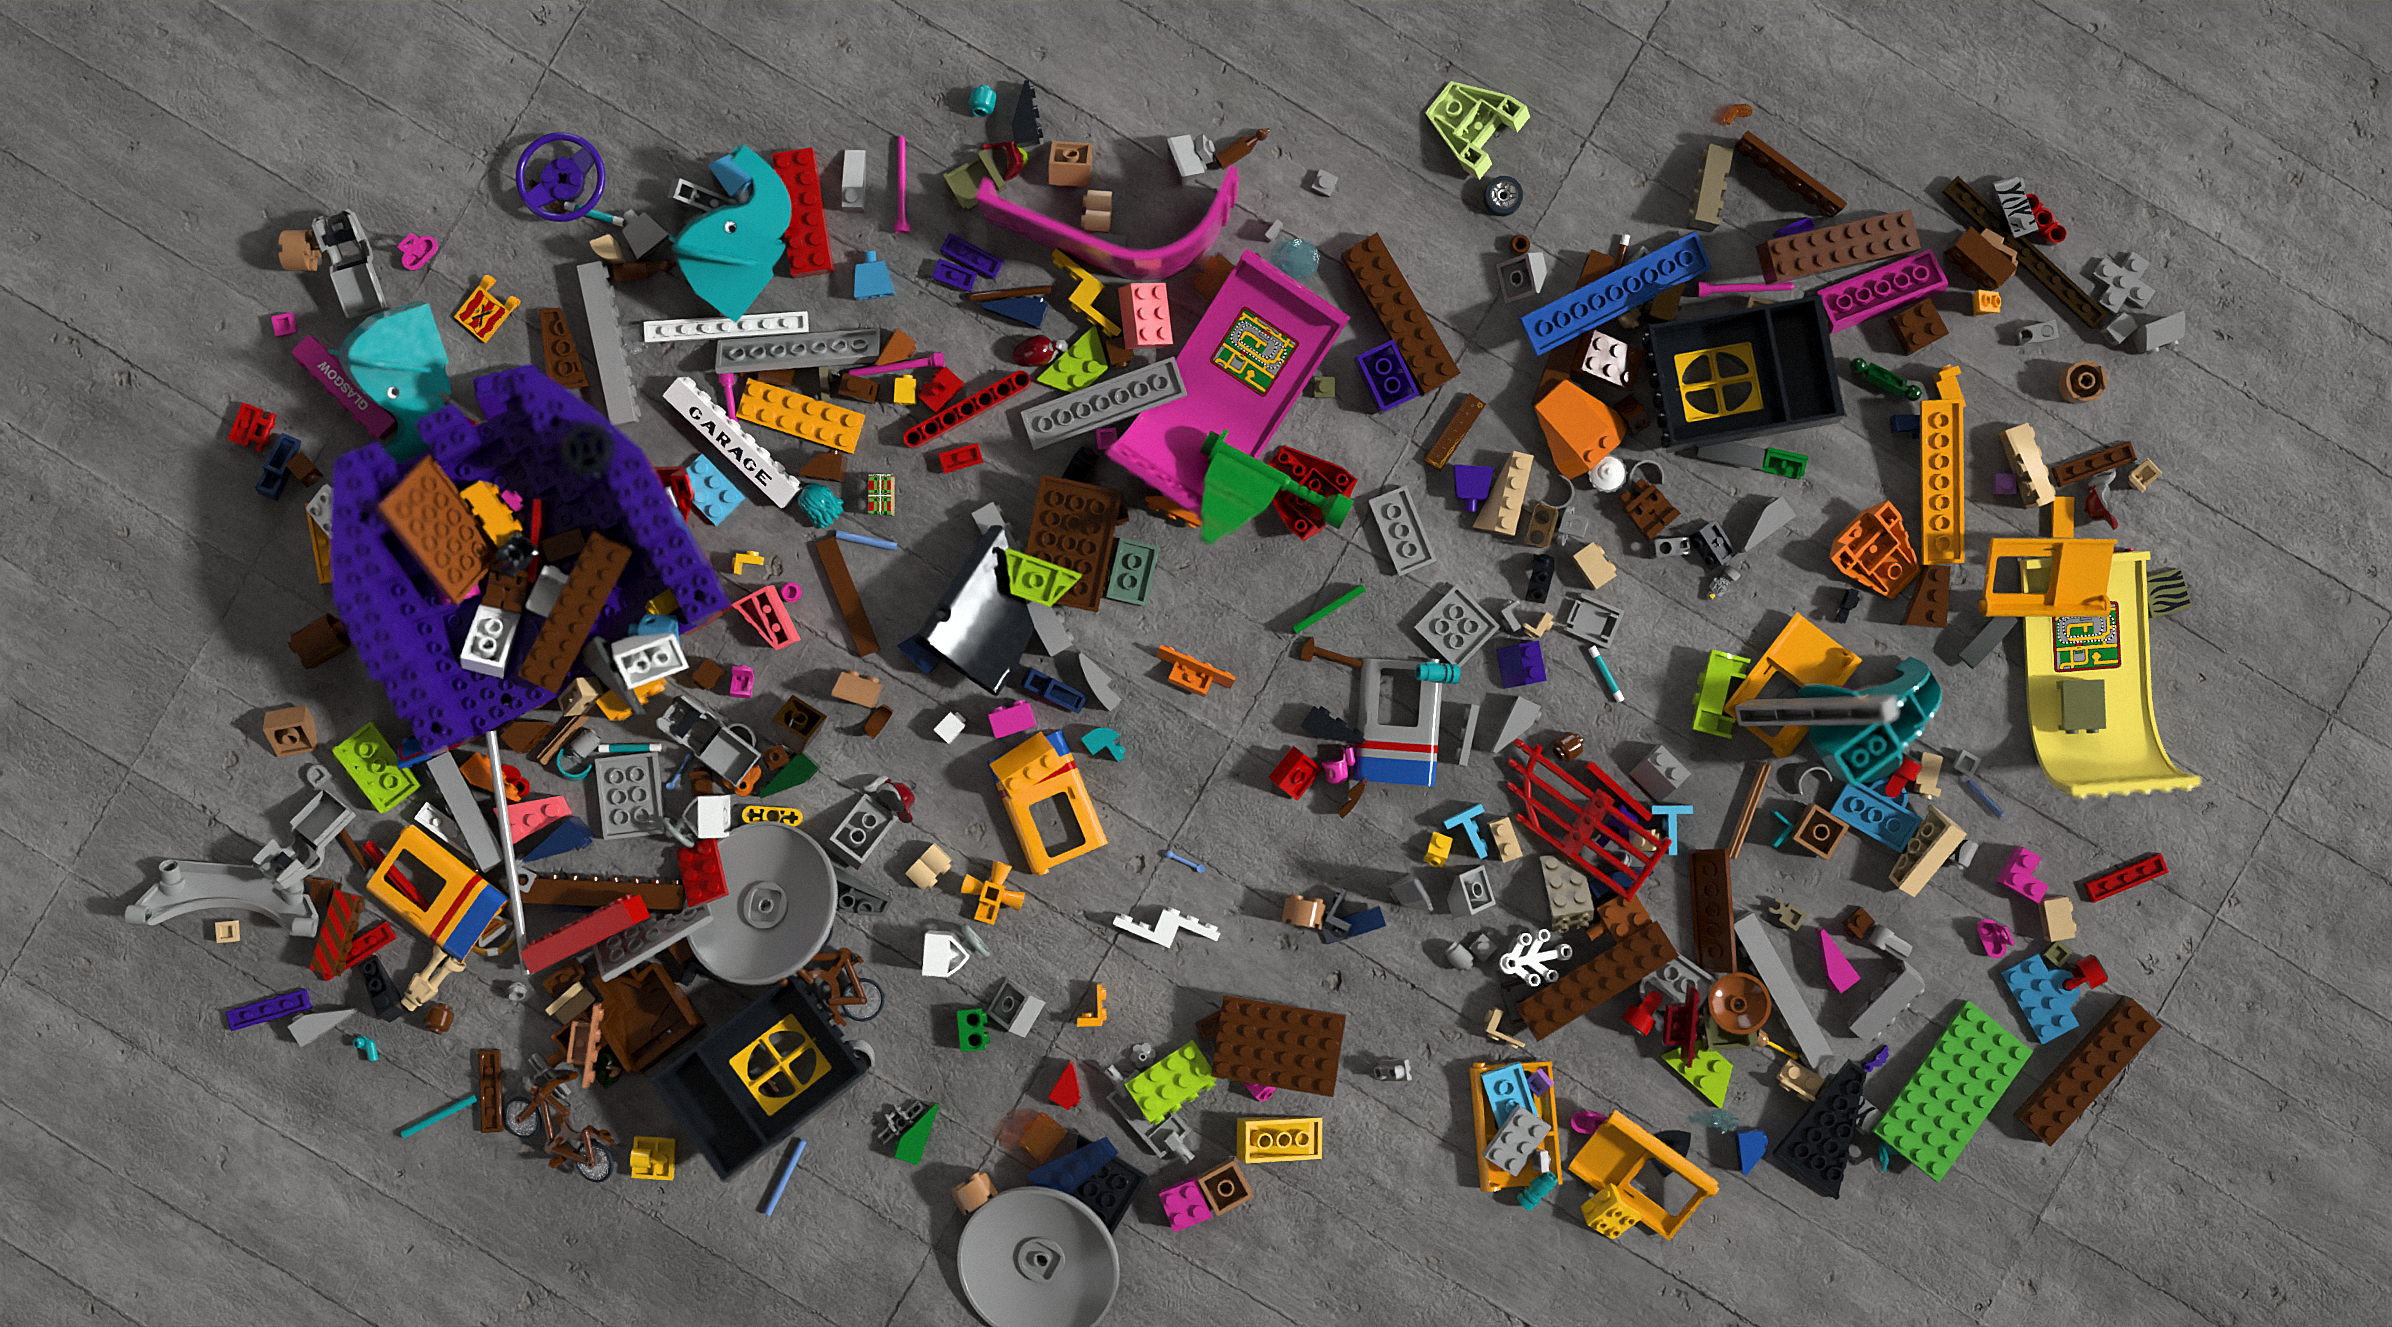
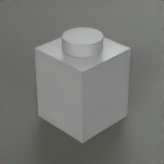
[2099,312,2138,346]

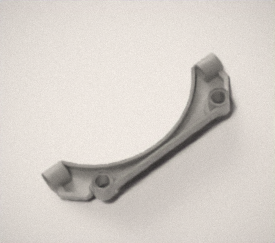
[125,859,320,937]

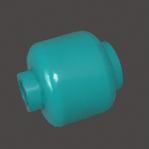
[968,85,996,117]

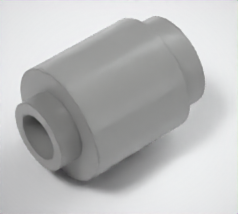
[570,728,602,758]
[1443,941,1474,972]

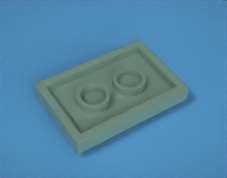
[1106,537,1160,606]

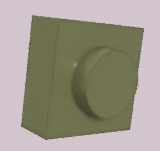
[1314,377,1335,398]
[2042,941,2073,968]

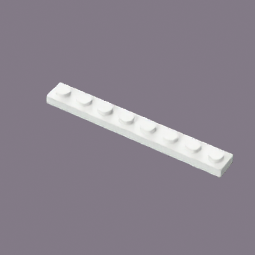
[644,311,809,343]

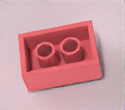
[1118,283,1173,349]

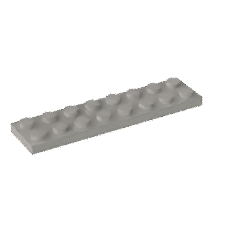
[715,328,881,374]
[1020,356,1188,451]

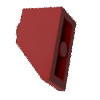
[1048,1060,1081,1111]

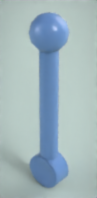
[666,753,693,791]
[1165,850,1205,873]

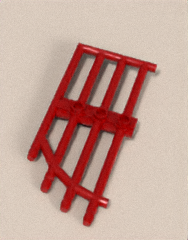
[1506,738,1672,902]

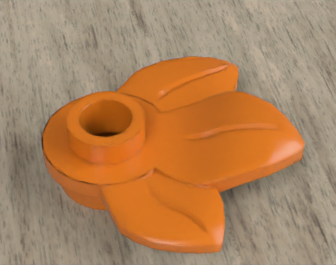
[721,765,762,797]

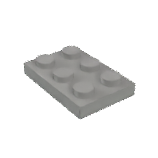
[1482,1104,1551,1177]

